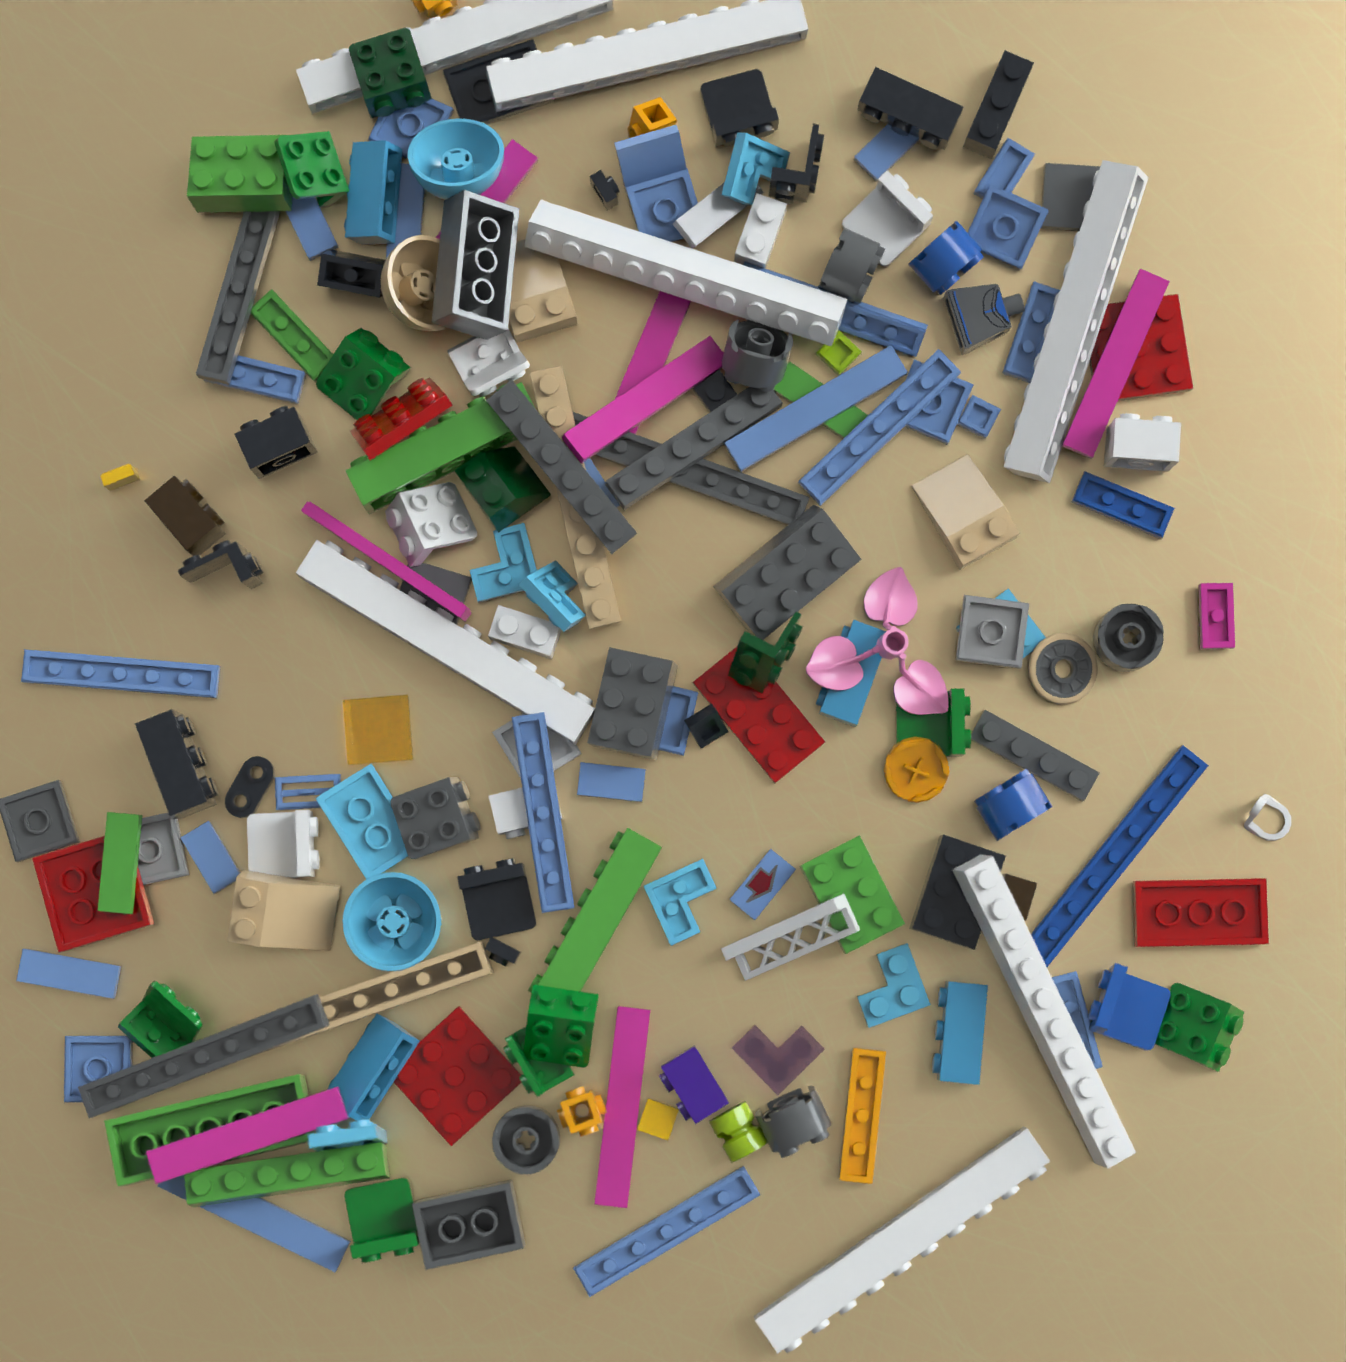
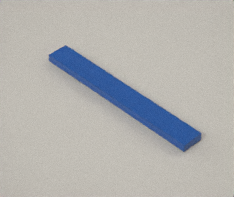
[1031,745,1209,967]

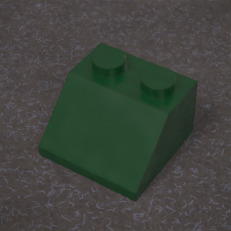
[455,446,551,533]

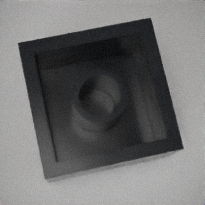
[234,406,318,479]

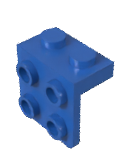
[1088,963,1171,1051]

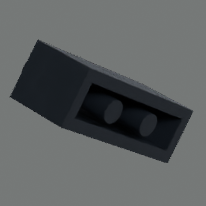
[963,50,1034,159]
[857,67,964,150]

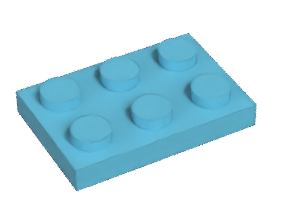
[315,763,408,880]
[308,1120,388,1151]

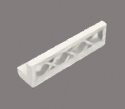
[721,894,860,981]

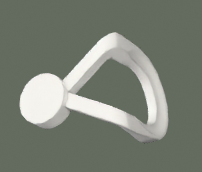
[1244,794,1291,841]

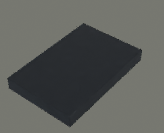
[443,39,554,124]

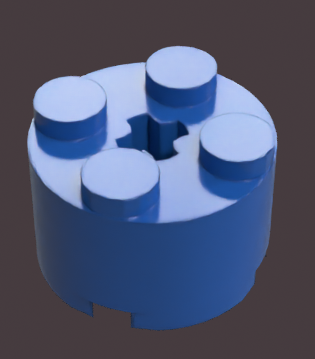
[908,220,984,295]
[974,768,1053,841]

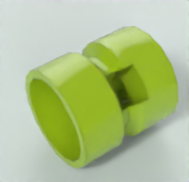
[709,1101,768,1163]

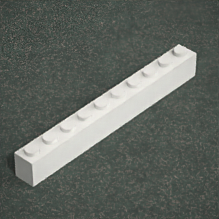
[296,0,613,114]
[486,0,809,112]
[1004,160,1149,483]
[524,200,847,346]
[296,540,595,745]
[953,855,1136,1168]
[754,1126,1050,1353]

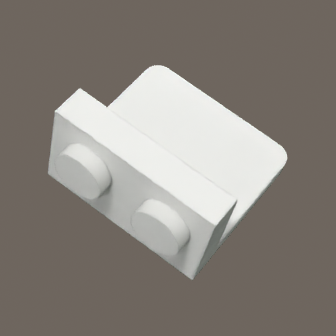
[842,170,933,267]
[447,328,530,397]
[385,482,477,567]
[247,810,320,878]

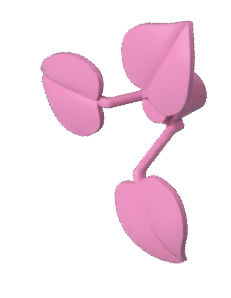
[806,567,949,715]

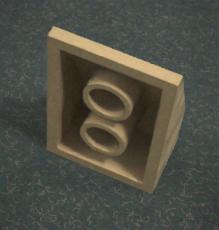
[509,239,578,343]
[911,454,1020,570]
[227,870,340,951]

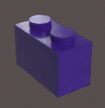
[659,1045,729,1124]

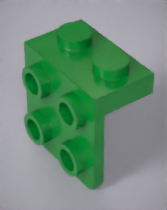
[275,131,349,207]
[316,328,411,420]
[896,688,971,757]
[118,981,203,1058]
[1155,983,1244,1072]
[523,984,599,1068]
[503,1027,575,1097]
[344,1178,420,1263]

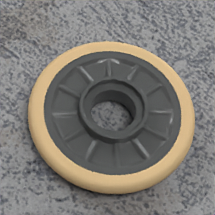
[1028,633,1098,704]

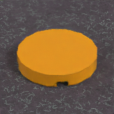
[883,737,950,803]

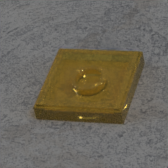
[343,694,414,765]

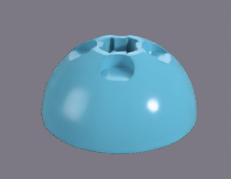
[408,118,504,200]
[343,872,441,971]

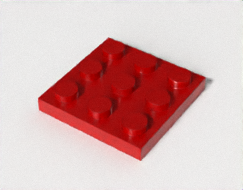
[1089,294,1193,401]
[350,377,453,461]
[32,836,154,953]
[394,1006,522,1146]

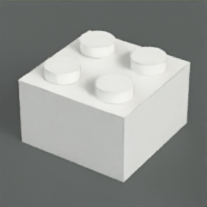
[1104,413,1181,472]

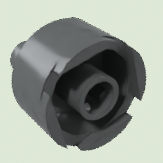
[818,228,885,303]
[722,319,793,392]
[1093,604,1164,672]
[755,1086,832,1158]
[492,1105,560,1175]

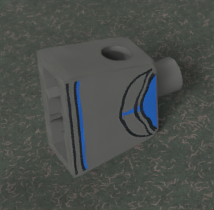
[943,284,1025,355]

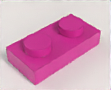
[1198,583,1235,649]

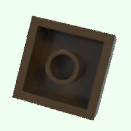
[144,475,226,556]

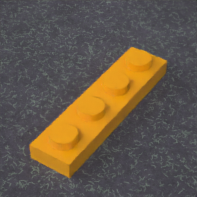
[839,1047,886,1184]

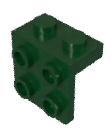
[349,28,432,118]
[728,611,803,693]

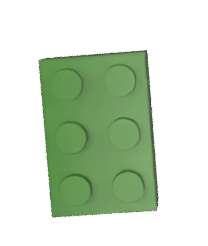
[187,135,292,212]
[799,835,905,954]

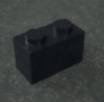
[317,249,385,298]

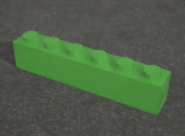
[528,828,662,993]
[184,1142,390,1207]

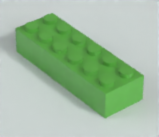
[345,382,534,515]
[104,1074,316,1186]

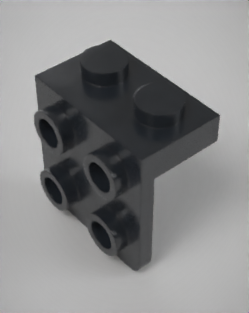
[700,69,779,146]
[768,123,824,204]
[178,540,264,589]
[457,858,536,940]

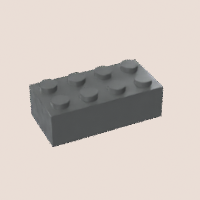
[431,190,520,340]
[713,505,862,640]

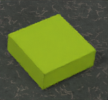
[816,330,862,376]

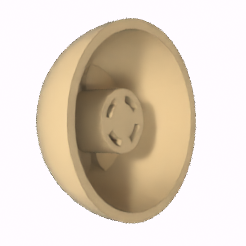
[381,235,447,331]

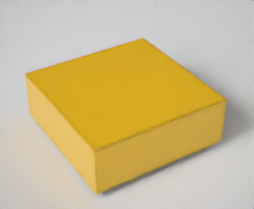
[100,463,140,491]
[637,1098,679,1141]

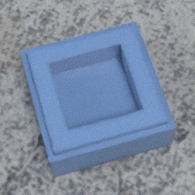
[957,395,1001,439]

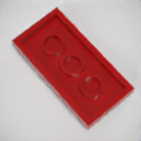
[693,647,825,784]
[1133,878,1269,947]

